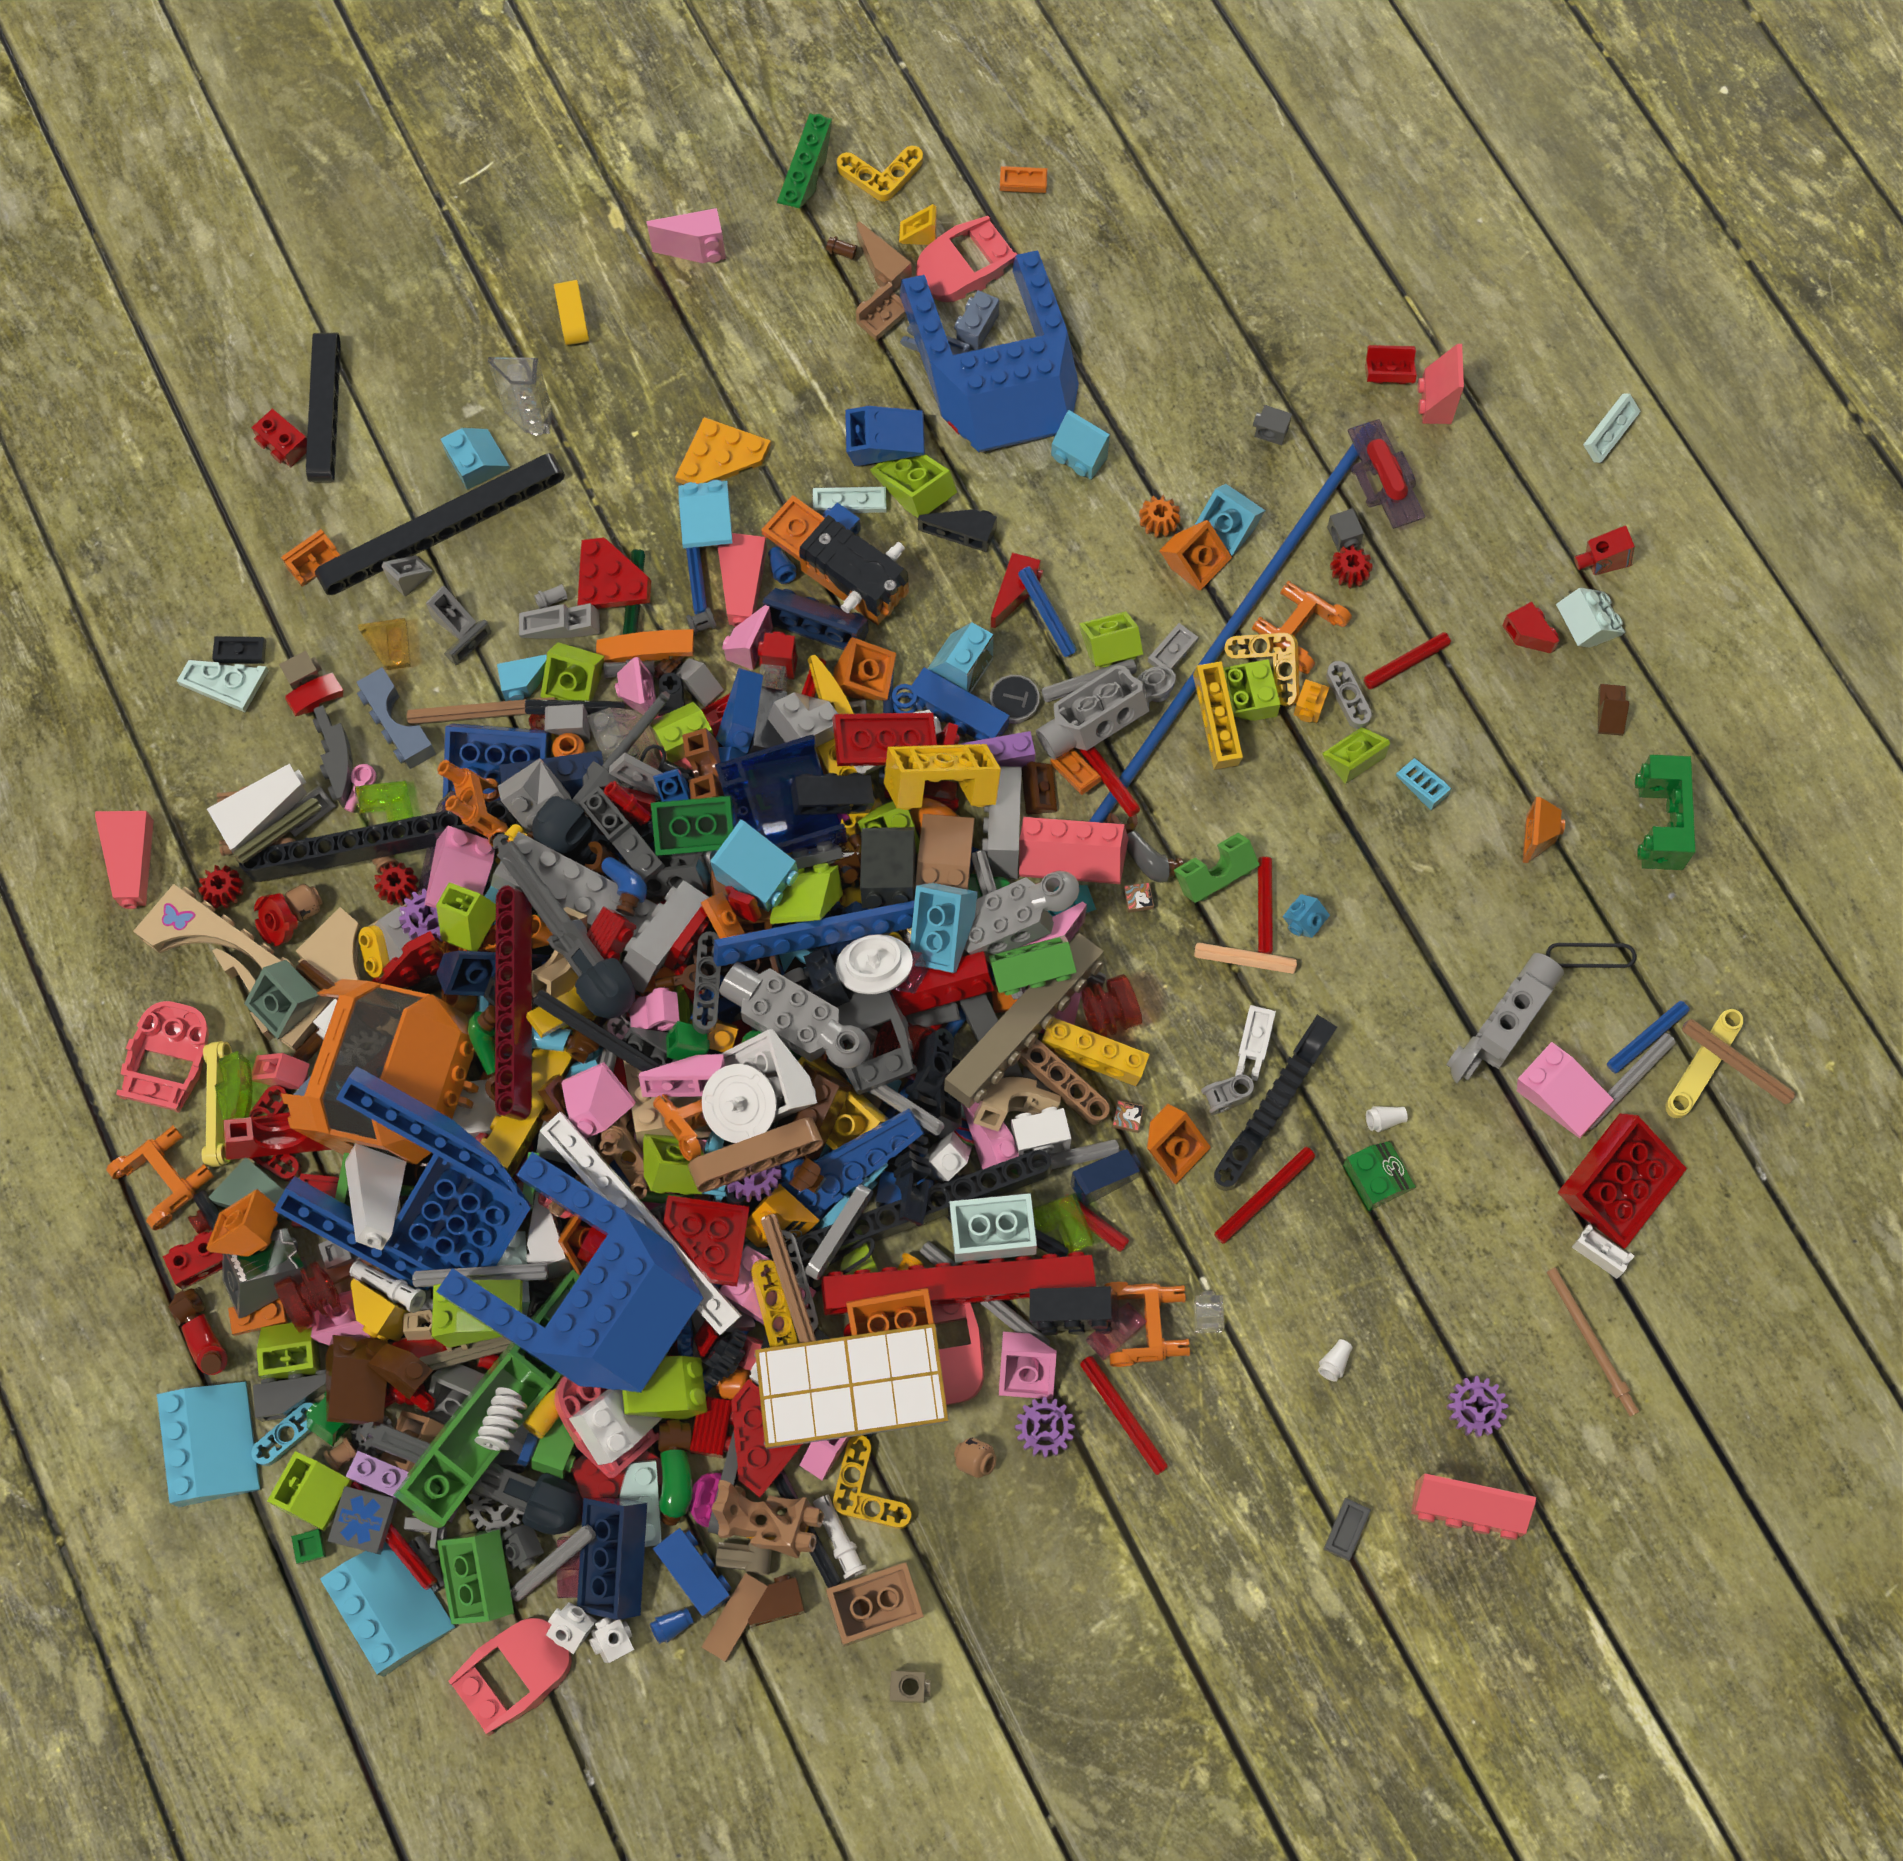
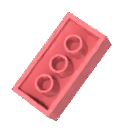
[1019,817,1128,884]
[1411,1474,1536,1540]

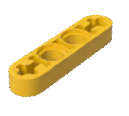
[751,1259,798,1348]

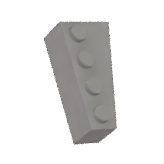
[982,766,1021,880]
[622,880,709,994]

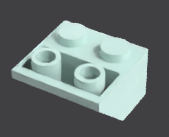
[1556,588,1625,648]

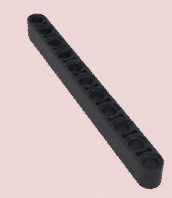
[315,453,565,595]
[239,800,516,882]
[785,1149,1051,1271]

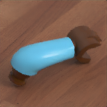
[532,1026,600,1064]

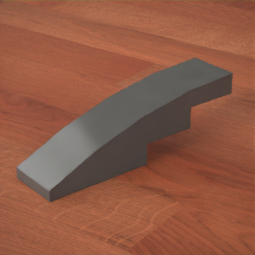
[959,993,1023,1078]

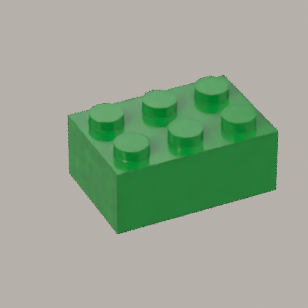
[651,795,734,856]

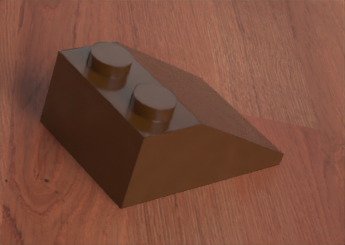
[326,1335,388,1426]

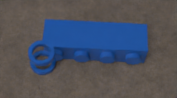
[892,667,1010,741]

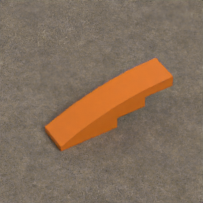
[596,629,694,664]

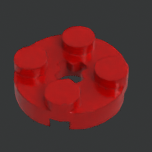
[254,893,298,946]

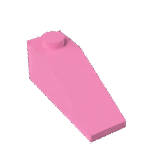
[638,1054,725,1097]
[961,1102,1019,1169]

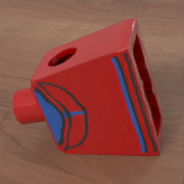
[1574,525,1635,575]

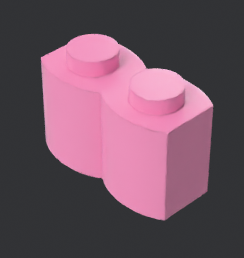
[629,988,679,1032]

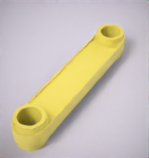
[1665,1009,1743,1118]
[202,1041,232,1167]

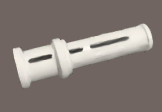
[349,1260,426,1313]
[813,1495,867,1580]

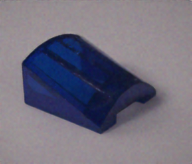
[715,735,847,853]

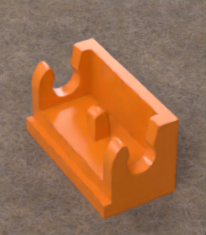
[281,529,340,587]

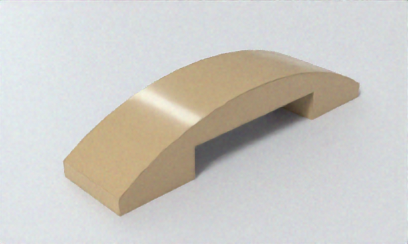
[212,948,274,1041]

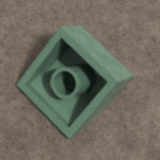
[244,960,320,1039]

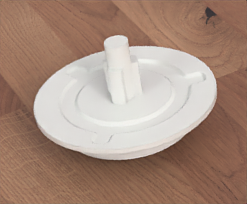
[836,934,913,994]
[702,1064,777,1143]

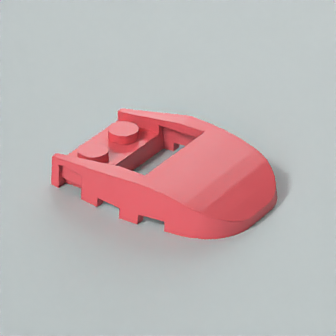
[916,216,1018,302]
[116,1001,209,1113]
[931,1303,984,1405]
[555,1376,659,1478]
[448,1618,572,1736]

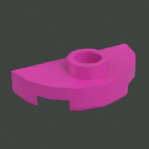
[690,1472,722,1528]

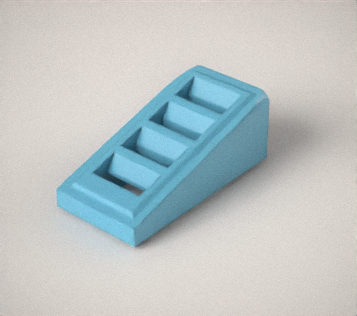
[1396,758,1452,810]

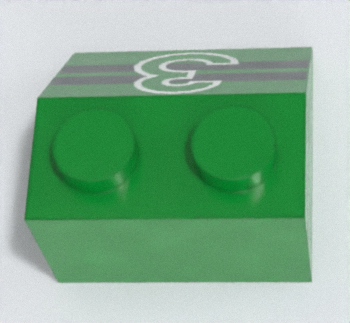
[1343,1141,1416,1211]

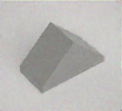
[382,555,433,597]
[426,586,476,639]
[673,658,724,707]
[545,704,591,743]

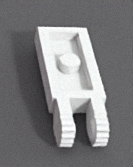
[1235,1005,1276,1081]

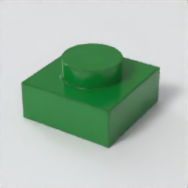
[291,1529,326,1565]

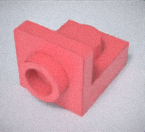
[739,1336,763,1370]

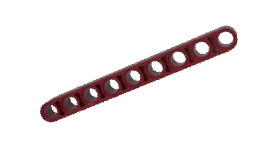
[495,885,532,1121]

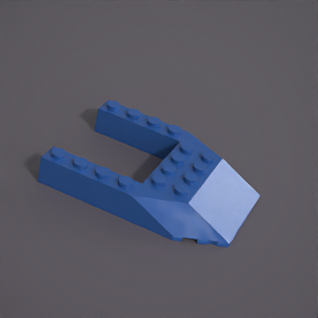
[900,250,1079,452]
[274,1066,532,1291]
[436,1152,704,1393]

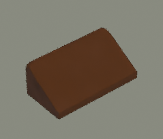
[1021,761,1057,814]

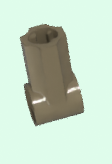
[716,1542,773,1575]

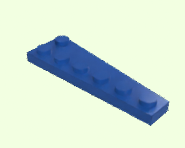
[770,1108,923,1218]

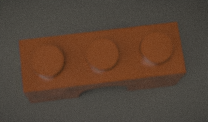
[682,728,725,799]

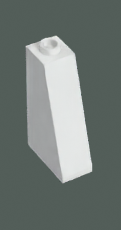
[207,764,307,853]
[345,1143,406,1250]

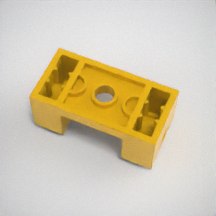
[884,744,1001,810]

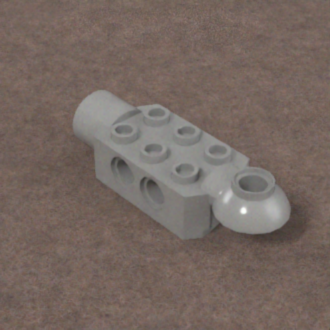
[1036,665,1176,760]
[961,871,1079,961]
[1446,953,1564,1084]
[719,962,870,1068]

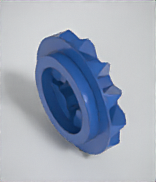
[677,1319,694,1357]

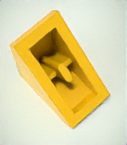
[899,204,937,245]

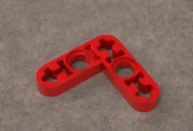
[246,1085,302,1182]

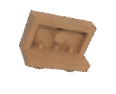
[856,282,906,341]

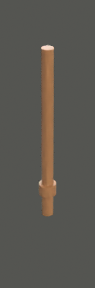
[1546,1267,1639,1417]

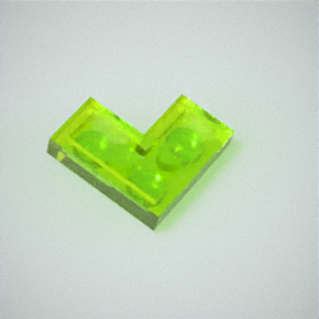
[355,781,414,822]
[1032,1193,1094,1253]

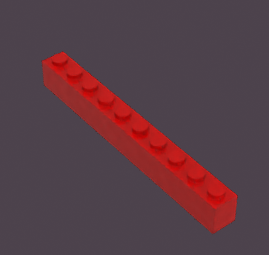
[732,951,994,1046]
[821,1252,1096,1315]

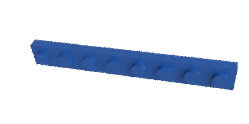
[713,901,914,967]

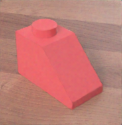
[249,1053,310,1090]

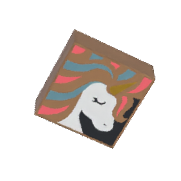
[1124,882,1154,913]
[1112,1100,1144,1133]

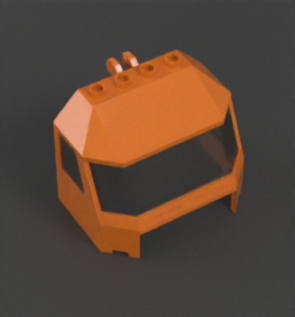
[281,979,479,1164]

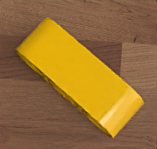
[554,280,589,346]

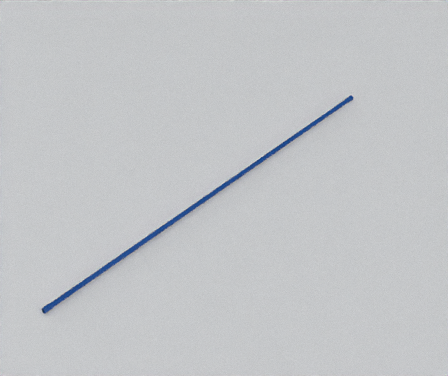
[703,424,1376,1395]

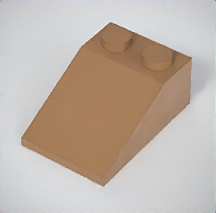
[915,814,975,890]
[826,1562,924,1647]

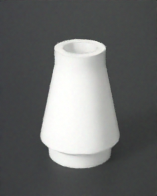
[1366,1106,1408,1132]
[1318,1339,1353,1382]

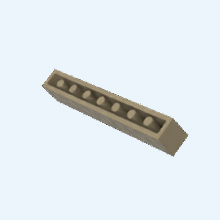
[944,933,1104,1108]

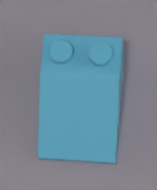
[678,480,733,548]
[910,883,977,973]

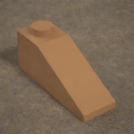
[856,221,912,292]

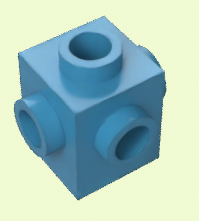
[1283,894,1330,938]

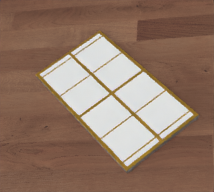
[754,1324,949,1449]

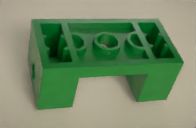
[1635,755,1695,870]

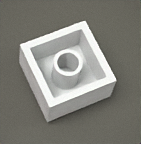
[1011,1107,1071,1156]

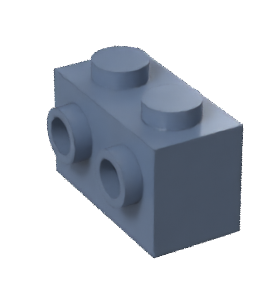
[954,290,999,350]

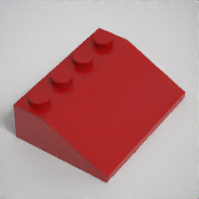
[1557,1113,1687,1249]

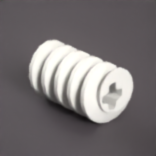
[474,1387,527,1451]

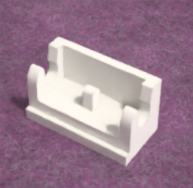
[1572,1224,1635,1279]

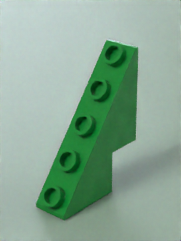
[777,113,833,208]

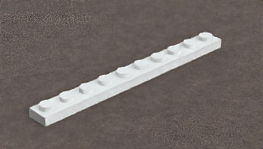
[540,1112,742,1335]

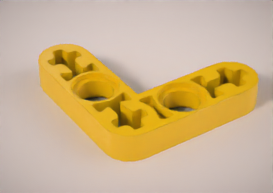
[837,146,923,202]
[1225,633,1300,706]
[833,1435,912,1529]

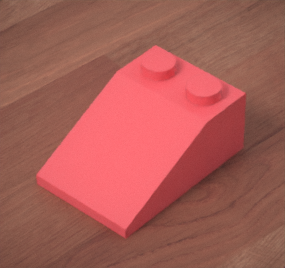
[1417,344,1464,424]

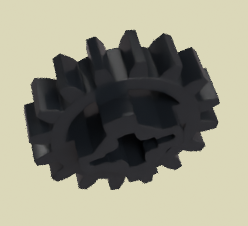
[703,1329,747,1386]

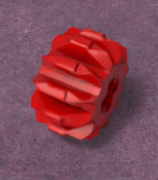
[1330,544,1373,588]
[374,862,419,906]
[198,864,244,909]

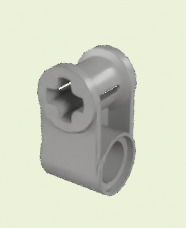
[1201,1074,1254,1115]

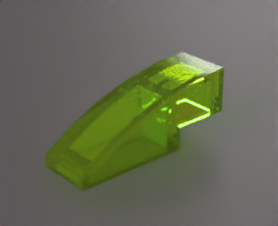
[214,1051,253,1120]

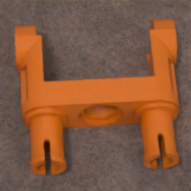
[1252,581,1352,674]
[437,760,510,847]
[653,1094,708,1161]
[106,1125,214,1231]
[1104,1282,1190,1367]

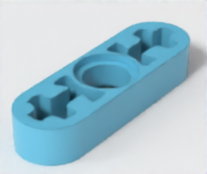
[251,1403,313,1466]

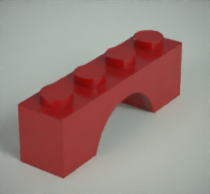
[223,1117,335,1160]

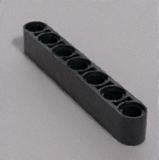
[306,332,341,482]

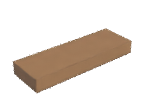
[701,1573,768,1662]

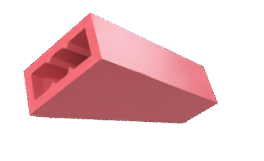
[718,533,767,627]
[95,811,154,909]

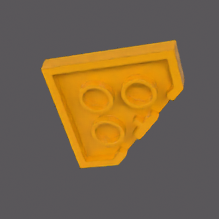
[675,417,771,484]

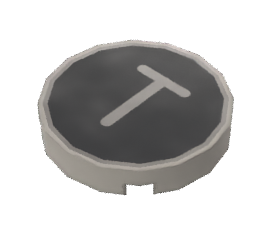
[990,675,1040,724]

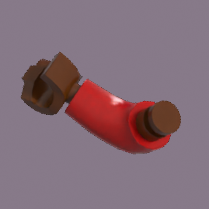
[168,1288,228,1375]

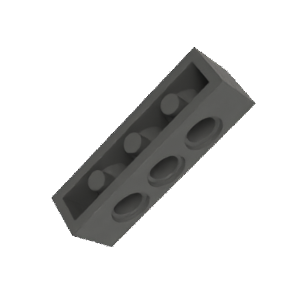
[605,852,711,899]

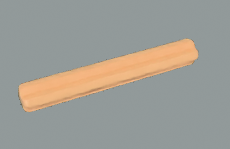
[1194,943,1297,974]

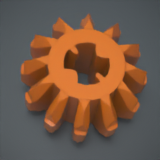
[1139,495,1181,538]

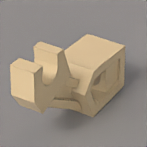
[403,1310,469,1352]

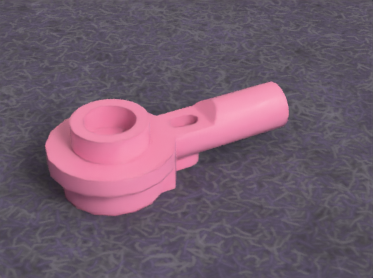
[344,764,377,813]

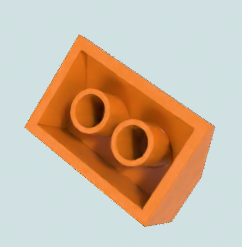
[846,1288,934,1336]

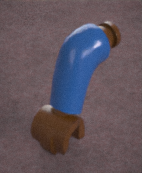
[585,841,647,917]
[779,1157,827,1194]

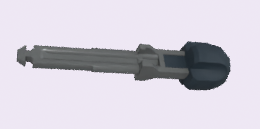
[532,691,670,854]
[493,834,635,1019]
[360,1422,583,1535]

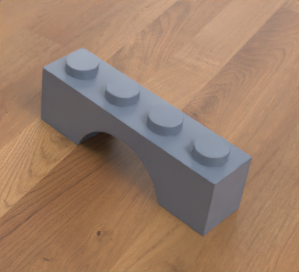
[356,667,436,769]

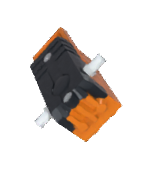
[761,495,909,625]

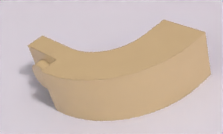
[532,907,588,998]
[973,1077,1061,1131]

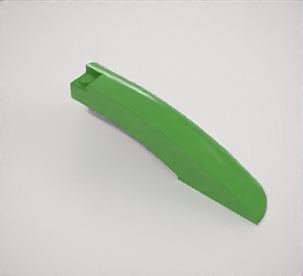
[393,1269,580,1528]

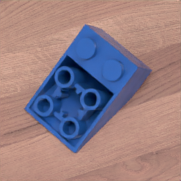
[845,406,925,466]

